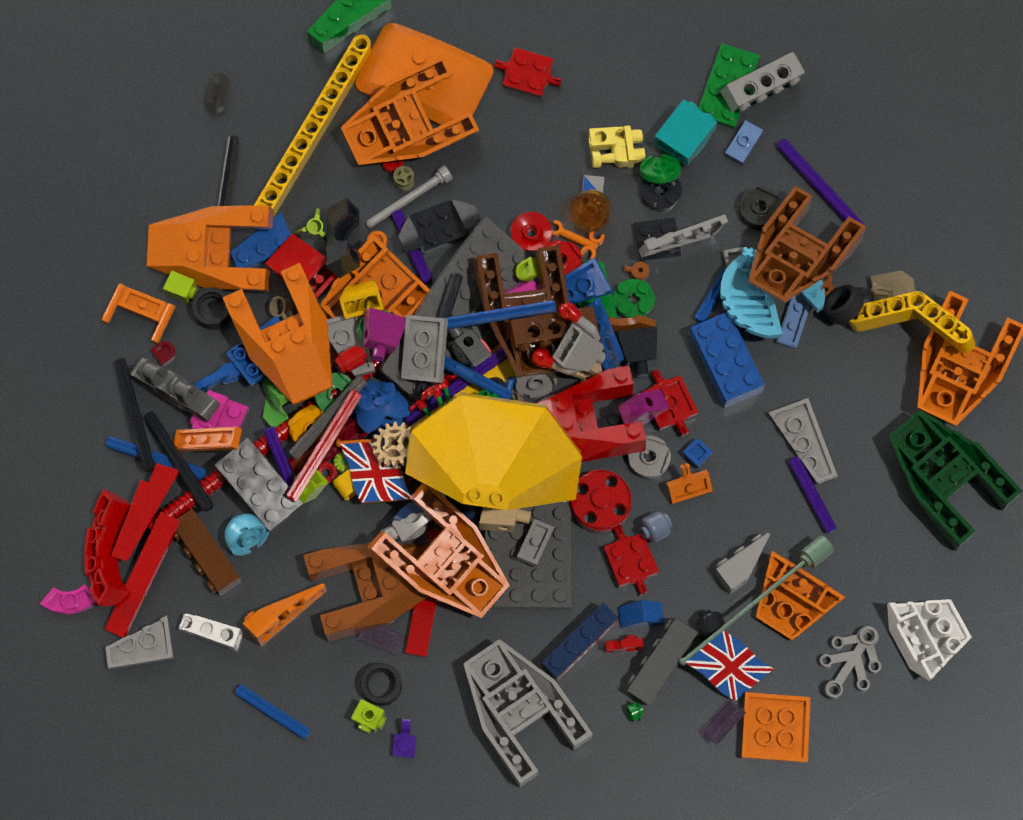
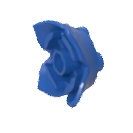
[352,380,410,434]

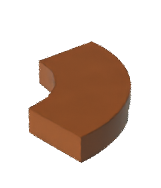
[608,315,656,335]

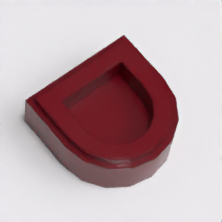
[150,341,176,367]

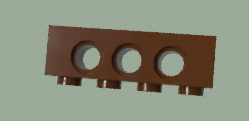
[507,306,598,351]

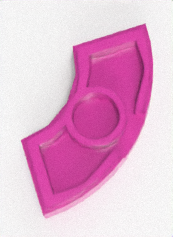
[39,585,97,615]

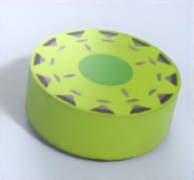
[334,452,350,474]

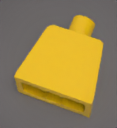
[339,280,384,319]

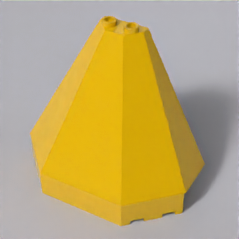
[405,392,582,511]

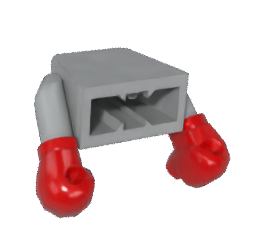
[532,302,605,375]

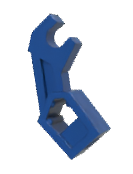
[194,362,244,392]

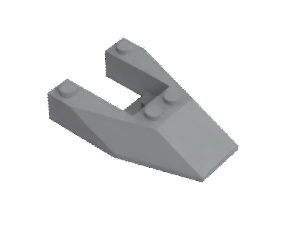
[463,639,593,787]

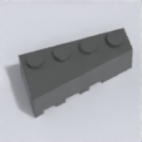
[627,618,700,705]

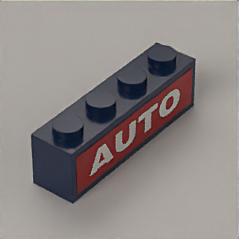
[541,602,618,682]

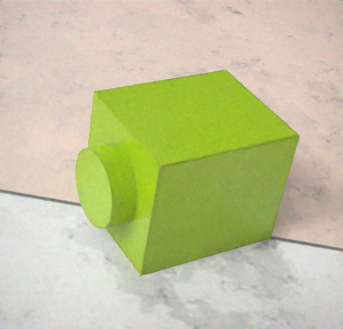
[163,271,198,304]

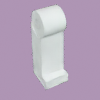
[179,614,243,652]

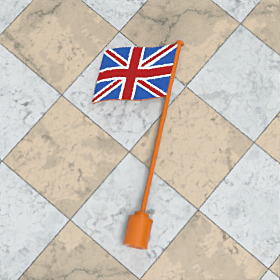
[336,439,411,503]

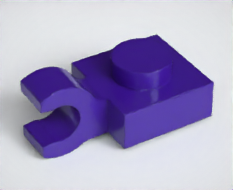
[392,719,416,759]

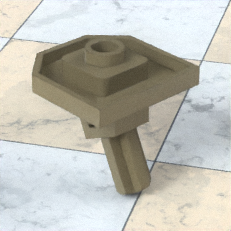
[871,270,916,315]

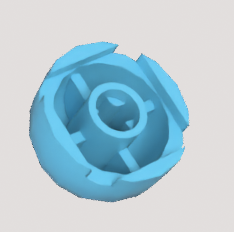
[225,514,269,556]

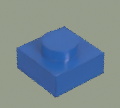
[683,437,713,468]

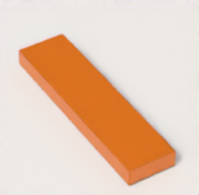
[174,427,242,452]

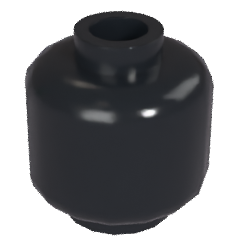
[696,610,727,641]

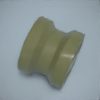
[393,166,414,191]

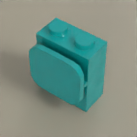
[654,99,717,166]

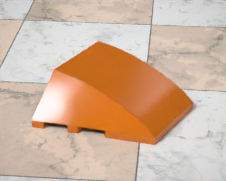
[756,551,845,640]

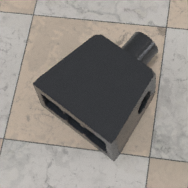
[617,326,657,378]

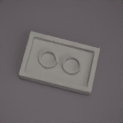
[401,315,448,383]

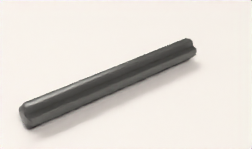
[289,375,367,460]

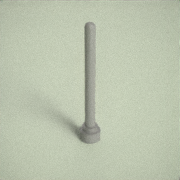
[366,165,453,228]

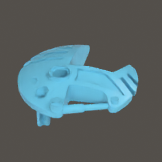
[720,247,825,338]

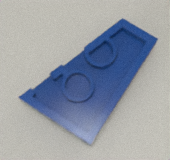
[231,212,291,268]
[565,258,614,304]
[570,297,625,370]

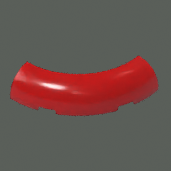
[84,489,131,606]

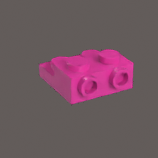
[190,390,249,429]

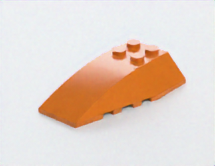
[320,235,430,368]

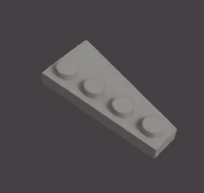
[639,214,728,257]
[768,398,838,484]

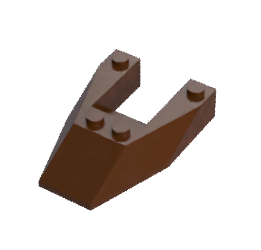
[473,245,569,377]

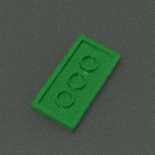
[699,43,760,130]

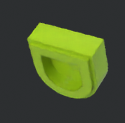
[516,257,539,282]

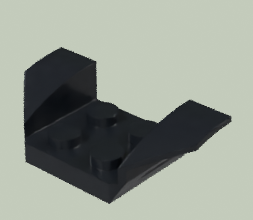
[398,199,481,254]

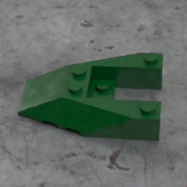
[888,410,1023,551]

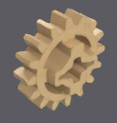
[372,422,413,469]

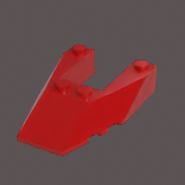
[534,366,646,462]

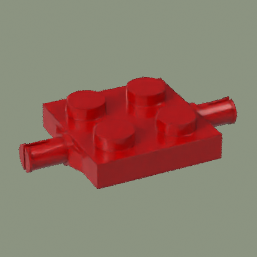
[494,47,562,98]
[642,369,698,436]
[603,525,659,596]

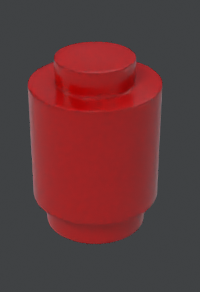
[335,345,368,373]

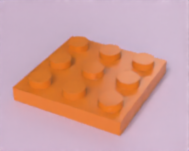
[741,692,811,763]

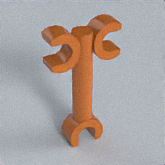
[552,220,605,260]

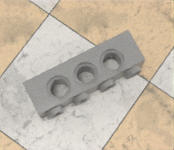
[720,52,805,112]

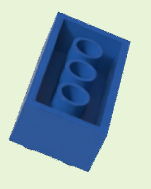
[689,312,765,408]

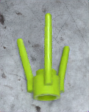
[294,208,327,242]

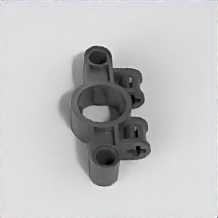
[129,358,220,422]

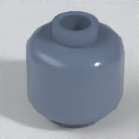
[639,511,672,543]

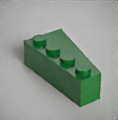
[307,0,392,53]

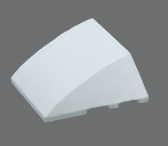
[887,599,972,681]

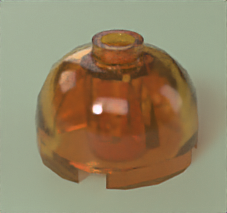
[569,189,612,232]

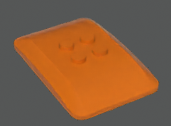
[355,23,494,126]

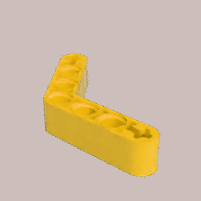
[848,291,976,353]

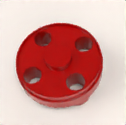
[570,470,632,532]

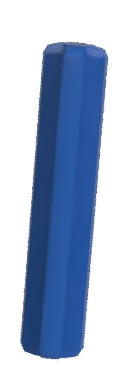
[694,268,726,323]

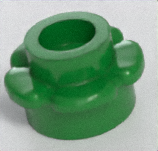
[626,701,644,722]

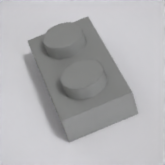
[517,519,554,567]

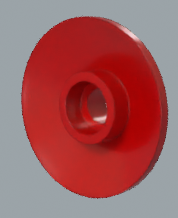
[511,212,552,251]

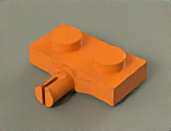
[666,463,713,504]

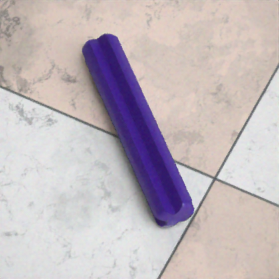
[264,426,294,487]

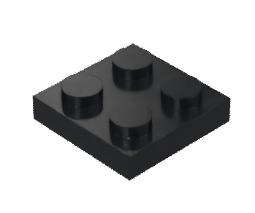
[634,217,681,263]

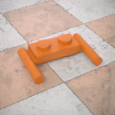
[101,283,175,344]

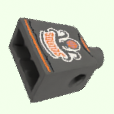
[447,327,492,369]

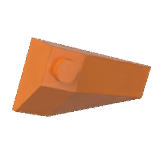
[243,583,327,646]

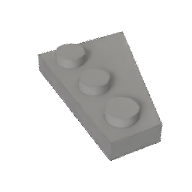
[326,315,375,378]
[105,616,174,670]

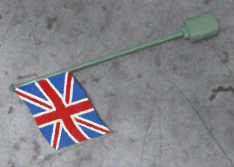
[679,535,834,700]

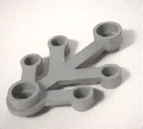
[819,626,881,699]

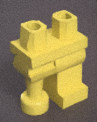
[588,125,645,168]

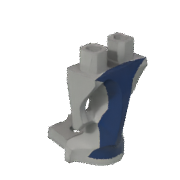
[380,493,447,542]

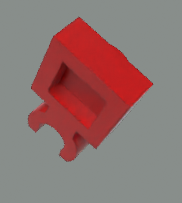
[605,635,643,653]

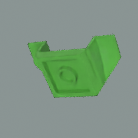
[262,370,334,428]

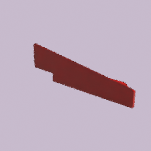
[111,463,179,561]

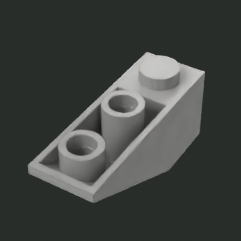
[715,533,770,594]

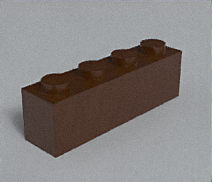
[174,509,242,596]

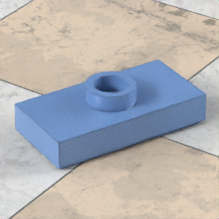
[725,120,763,165]

